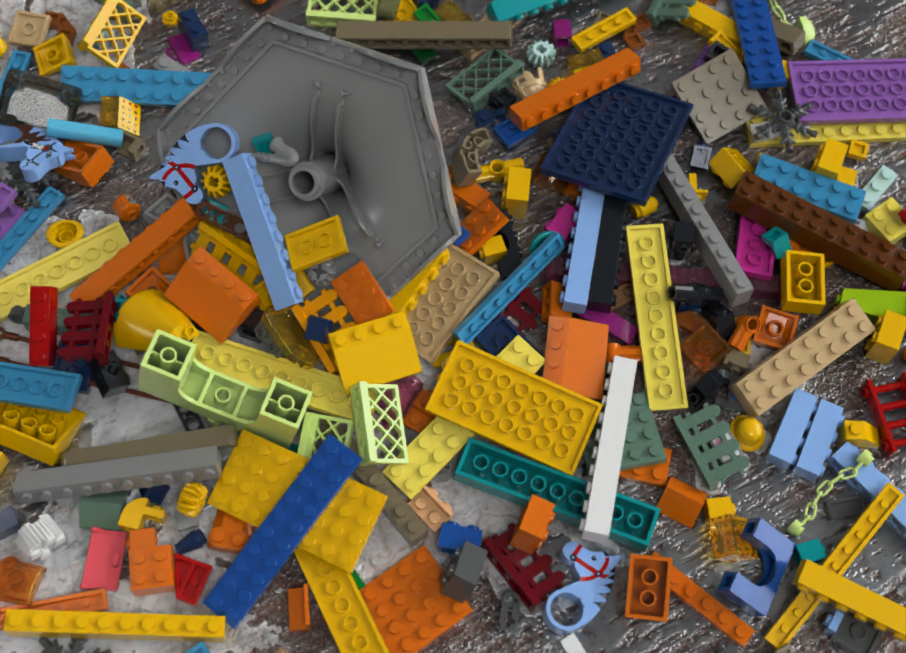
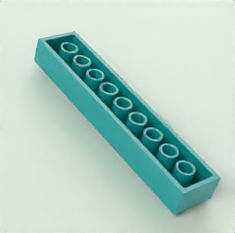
[454,437,661,552]

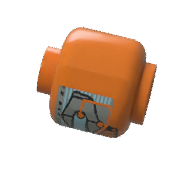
[113,194,141,222]

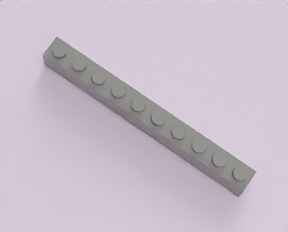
[658,153,754,307]
[13,445,222,504]

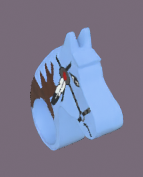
[0,124,76,183]

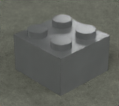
[440,540,488,604]

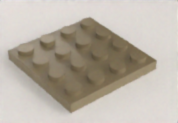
[670,48,768,144]

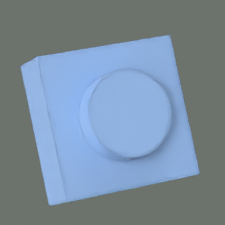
[823,610,844,636]

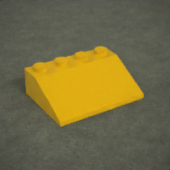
[327,311,422,396]
[0,402,87,467]

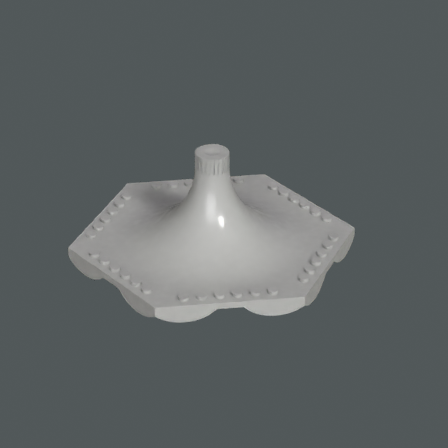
[157,16,462,333]

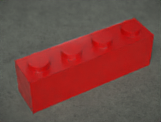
[29,286,58,366]

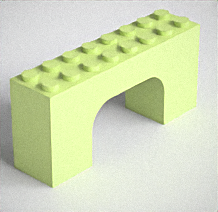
[138,329,313,450]

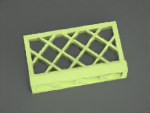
[306,0,378,28]
[350,381,409,466]
[297,412,355,460]

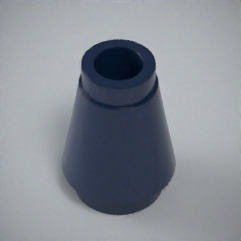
[175,529,207,555]

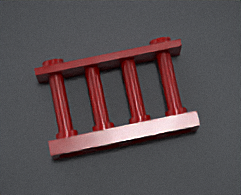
[861,372,906,458]

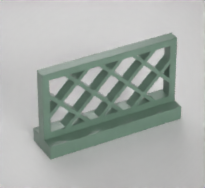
[445,49,525,113]

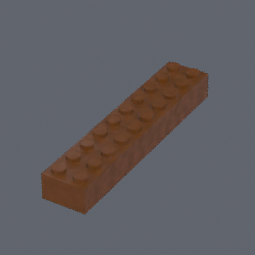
[727,170,906,291]

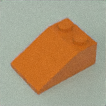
[52,140,115,188]

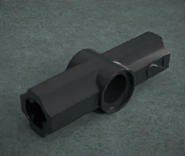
[667,282,724,306]

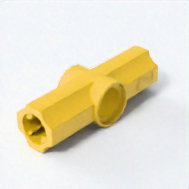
[474,158,525,184]

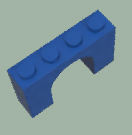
[717,518,796,617]

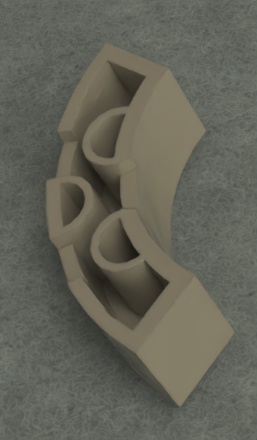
[451,127,493,187]

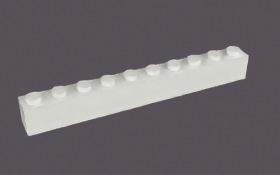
[579,356,638,544]

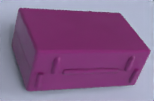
[165,34,201,66]

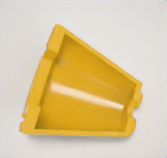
[113,289,199,351]

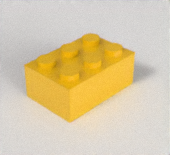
[780,250,826,315]

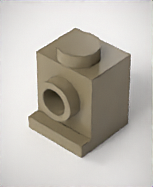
[720,347,752,375]

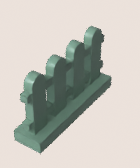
[646,0,697,26]
[673,403,749,491]

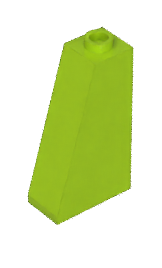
[834,288,906,324]

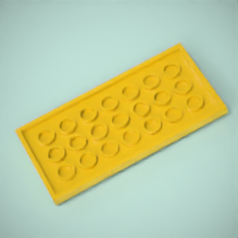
[425,340,603,476]
[207,429,388,573]

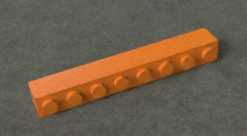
[509,47,641,132]
[69,197,203,301]

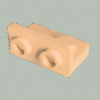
[407,485,453,535]

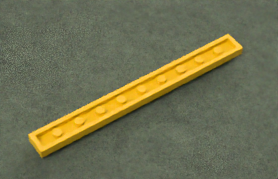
[763,482,905,649]

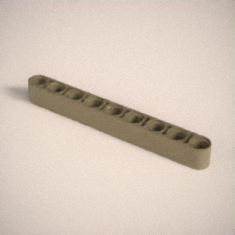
[60,425,238,466]

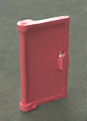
[79,527,128,592]

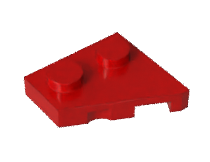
[174,553,213,607]

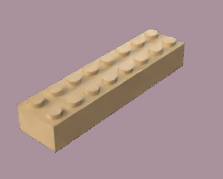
[728,298,876,417]

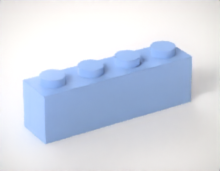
[764,388,818,470]
[792,399,844,482]

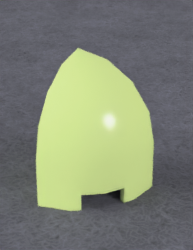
[795,16,815,49]

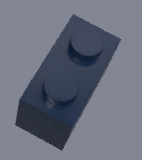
[177,8,209,52]

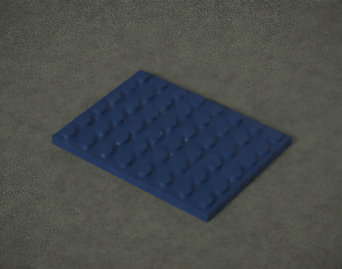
[540,82,694,207]

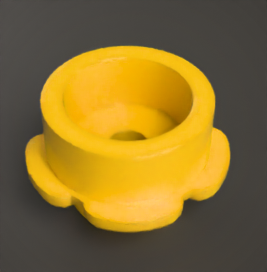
[161,11,178,27]

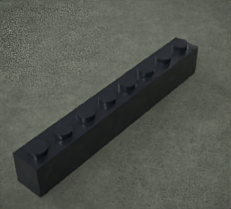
[588,194,630,313]

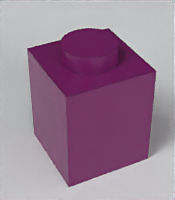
[551,19,572,48]

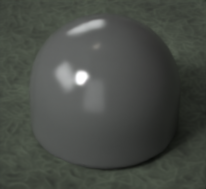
[8,305,25,324]

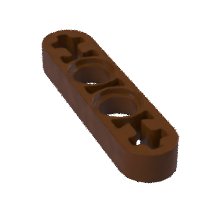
[196,200,252,245]

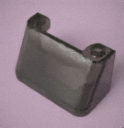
[0,69,82,141]

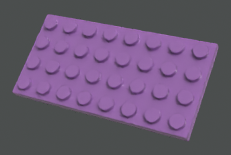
[787,58,906,125]

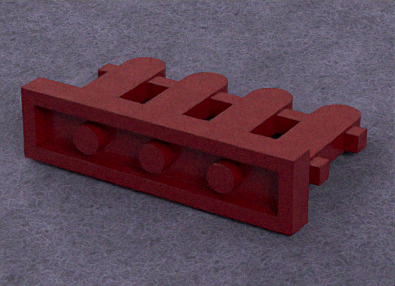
[475,287,542,338]
[58,292,117,366]
[480,523,566,612]

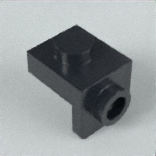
[489,87,517,110]

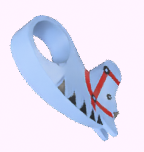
[149,123,240,204]
[542,542,622,635]

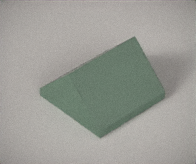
[79,491,128,531]

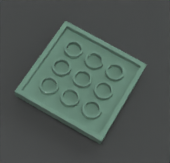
[582,392,667,477]

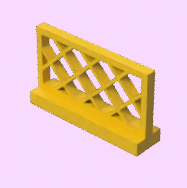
[77,0,147,68]

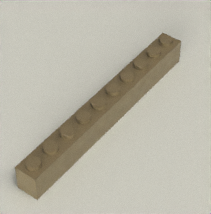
[335,20,513,49]
[304,408,428,548]

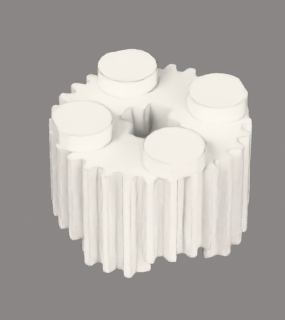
[14,513,66,561]

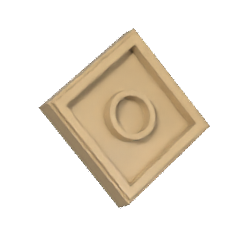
[7,10,52,48]

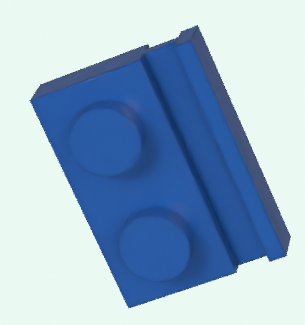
[492,118,537,150]

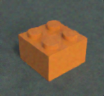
[509,494,556,555]
[128,544,176,597]

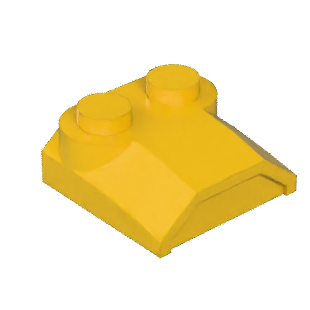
[32,33,76,77]

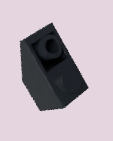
[701,303,736,339]
[686,369,728,412]

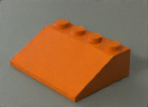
[164,246,262,345]
[543,316,609,401]

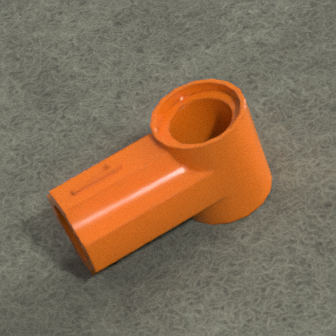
[727,315,761,352]
[606,343,642,367]

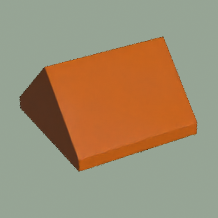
[656,476,707,529]

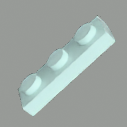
[861,165,898,213]

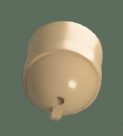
[511,67,547,100]

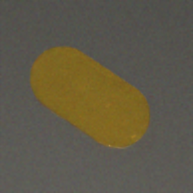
[261,306,320,369]

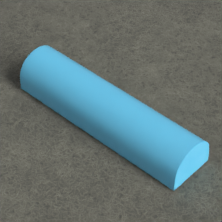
[45,118,124,148]

